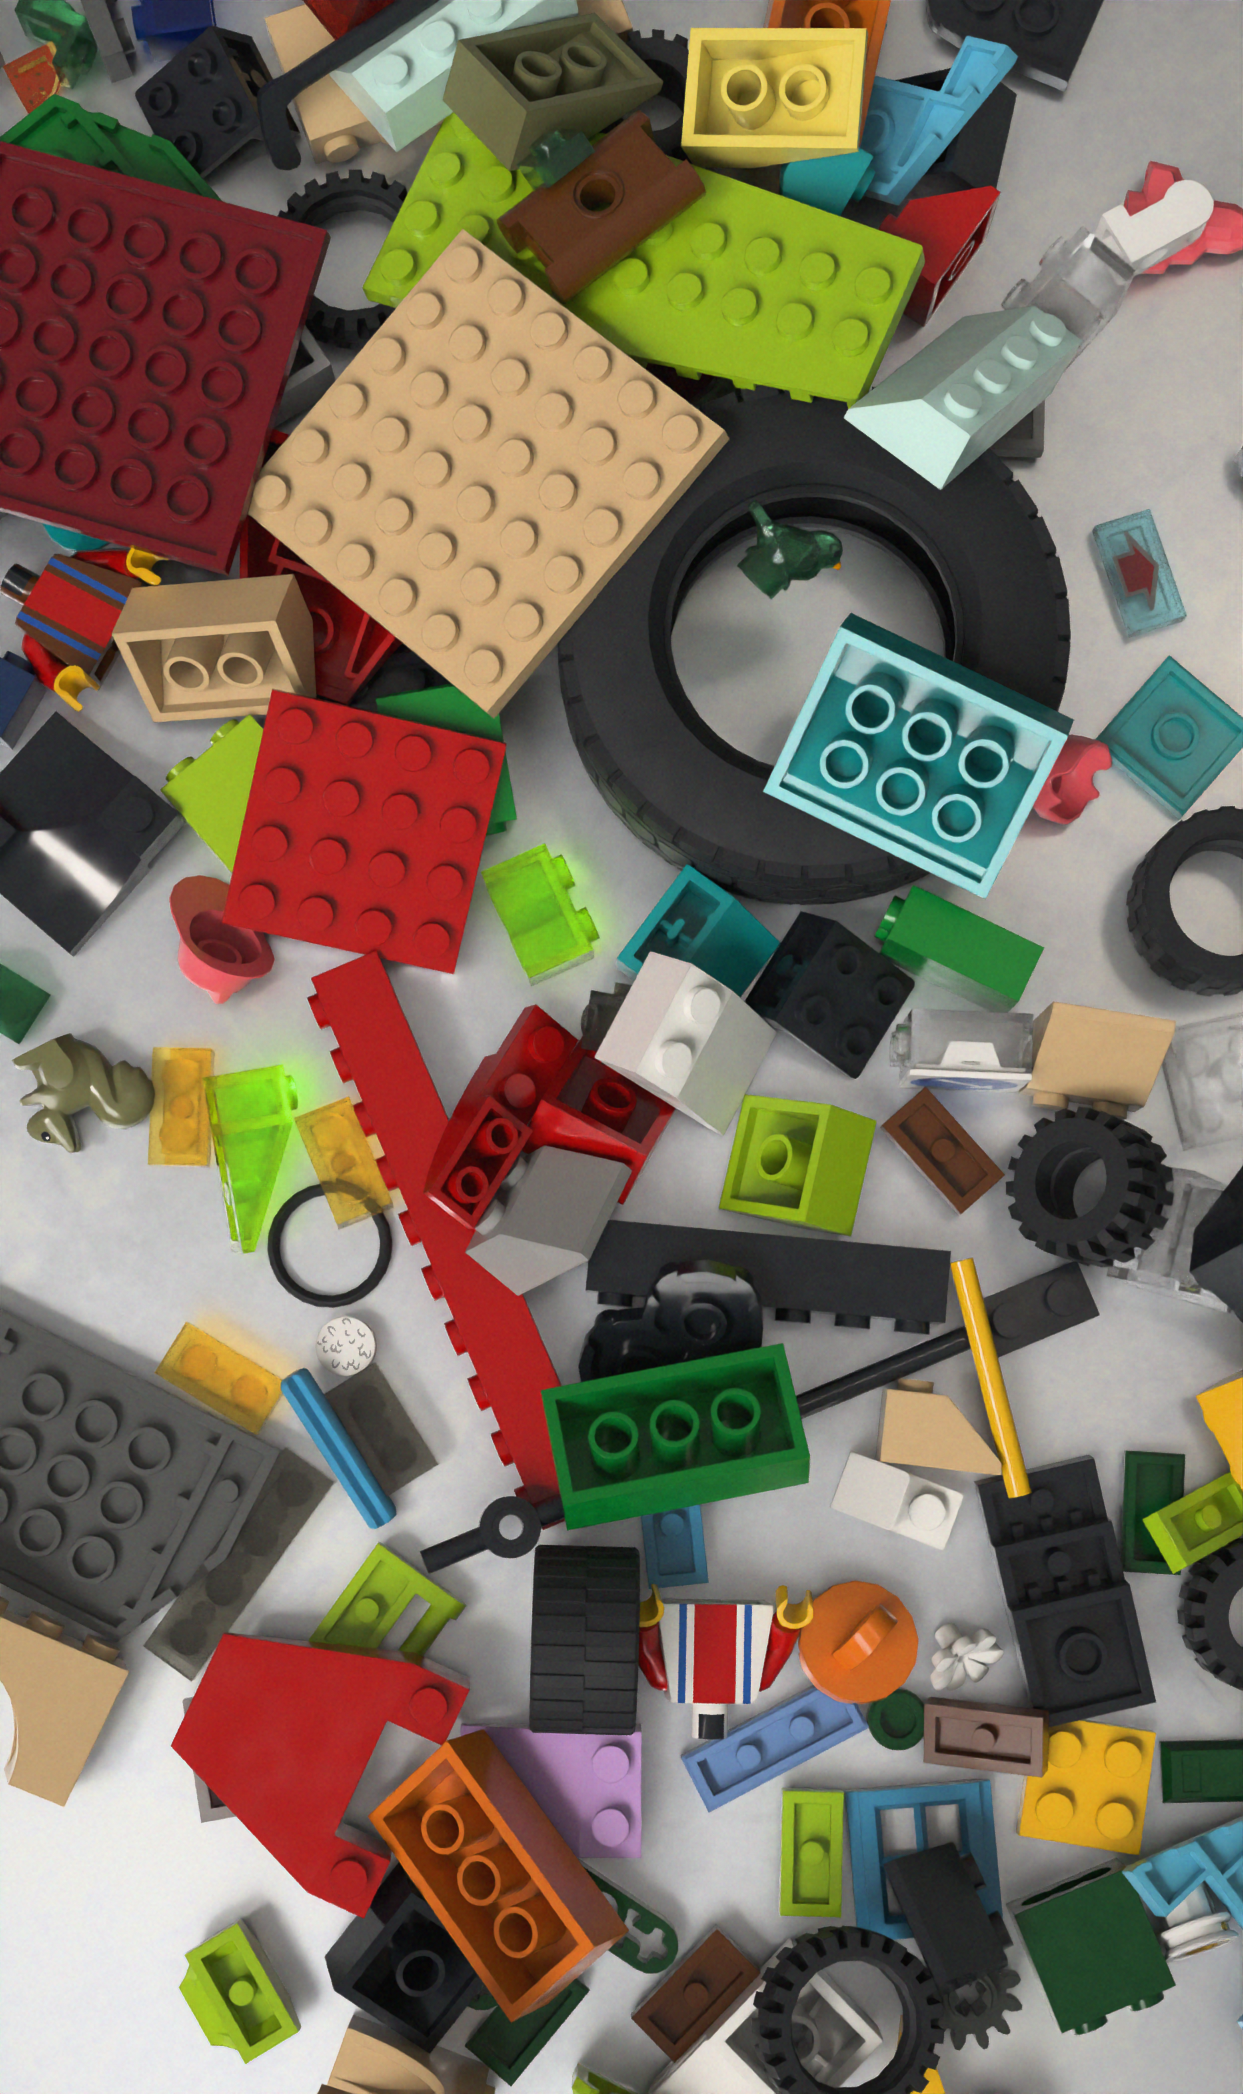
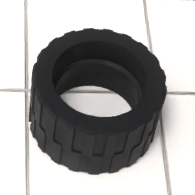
[1126,806,1243,996]
[529,1545,640,1735]

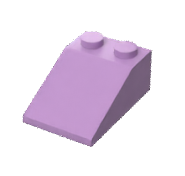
[461,1724,642,1858]

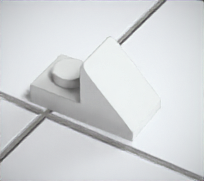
[830,1451,965,1551]

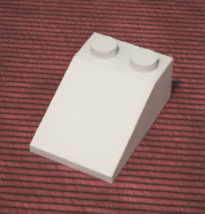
[594,951,777,1136]

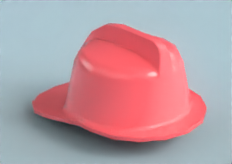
[169,875,275,1004]

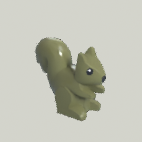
[12,1033,155,1153]

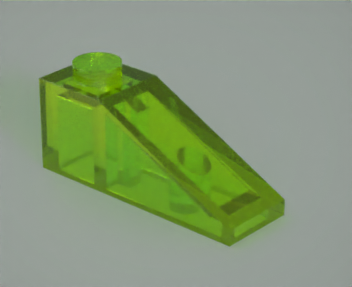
[202,1064,298,1254]

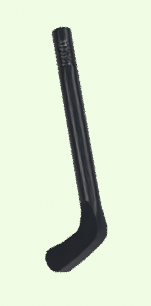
[257,0,439,171]

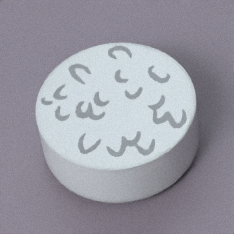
[315,1316,377,1376]

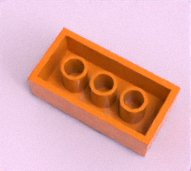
[368,1729,629,2023]

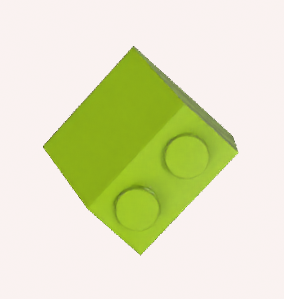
[719,1094,877,1236]

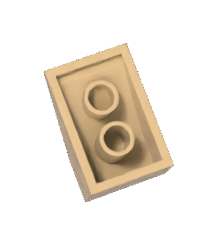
[1019,1001,1176,1120]

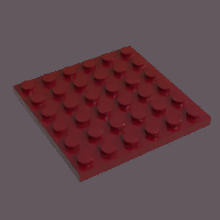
[0,141,331,576]

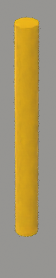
[950,1257,1032,1498]

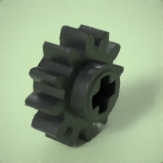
[929,1955,1022,2051]

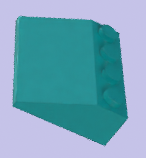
[763,613,1074,899]

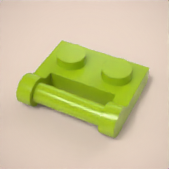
[308,1542,467,1656]

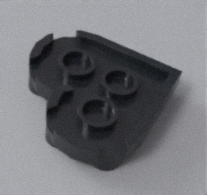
[926,0,1104,92]
[578,1259,763,1382]

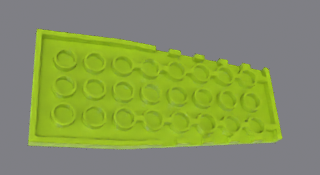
[362,112,925,409]

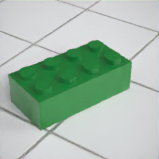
[541,1343,810,1531]

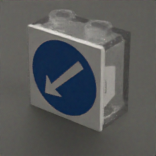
[889,1009,1033,1093]

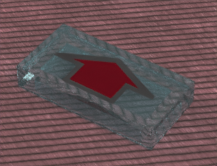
[1092,509,1187,638]

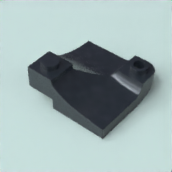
[0,711,186,957]

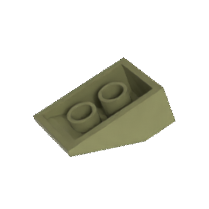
[443,13,663,171]

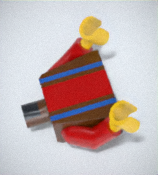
[0,548,169,712]

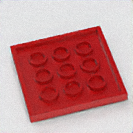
[221,688,507,974]

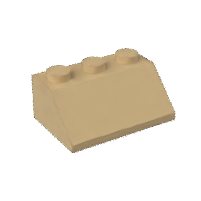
[112,574,316,722]

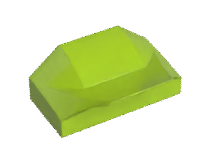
[178,1919,301,2064]

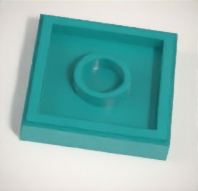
[1095,655,1243,820]

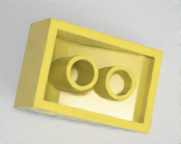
[681,28,868,168]

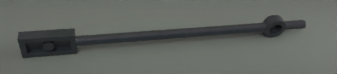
[420,1261,1100,1574]

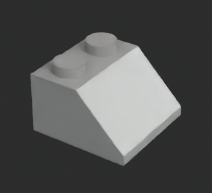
[465,1145,632,1296]

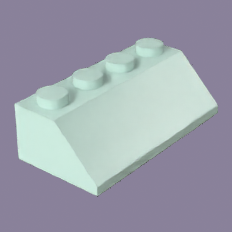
[329,0,579,153]
[844,306,1082,490]

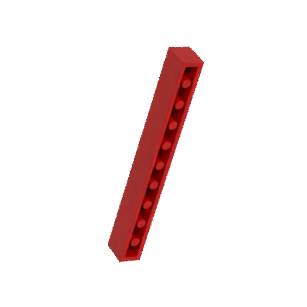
[307,951,565,1530]

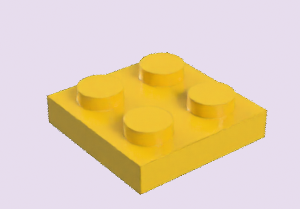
[1016,1719,1156,1855]

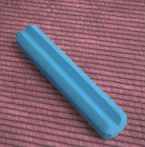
[281,1368,397,1529]

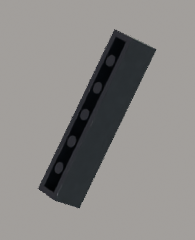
[585,1220,951,1335]

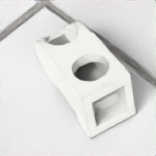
[1094,179,1214,282]

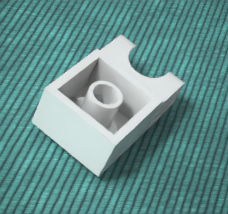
[647,1937,883,2094]

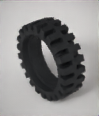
[278,169,408,349]
[752,1925,945,2094]

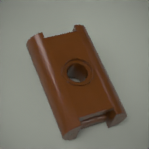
[496,110,706,304]

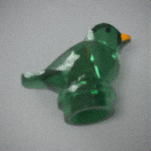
[737,499,843,600]

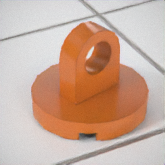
[798,1581,918,1704]

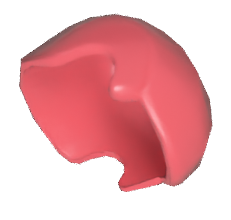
[1033,735,1112,825]

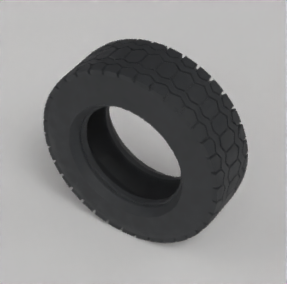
[557,385,1071,905]

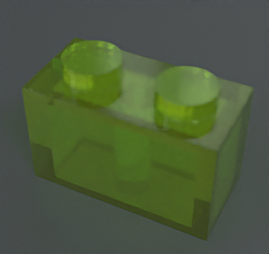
[481,843,600,987]

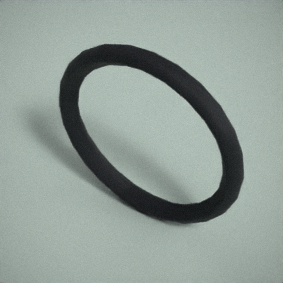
[267,1183,392,1308]

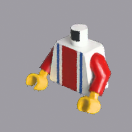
[638,1583,813,1739]

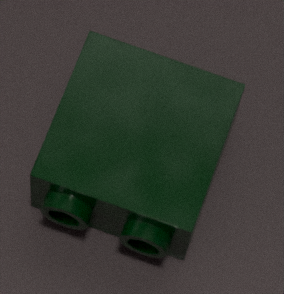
[1006,1857,1176,2035]

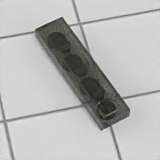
[143,1447,337,1682]

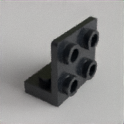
[135,25,300,178]
[744,911,915,1079]

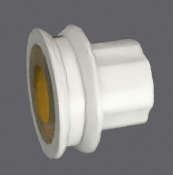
[1156,1880,1239,1963]

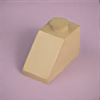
[875,1378,1002,1475]

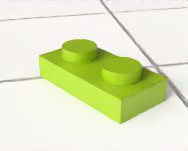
[1142,1472,1243,1574]
[779,1788,844,1918]

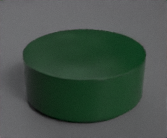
[866,1687,924,1750]

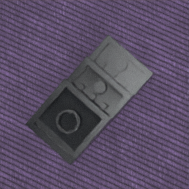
[974,1455,1156,1727]

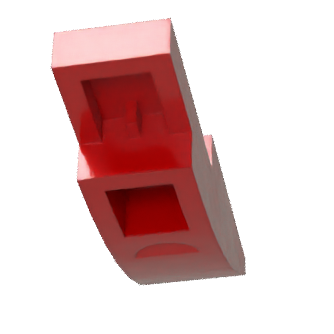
[423,1004,579,1229]

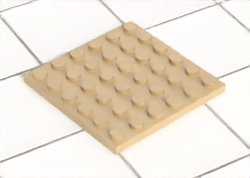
[248,229,729,719]

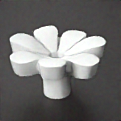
[930,1623,1004,1691]

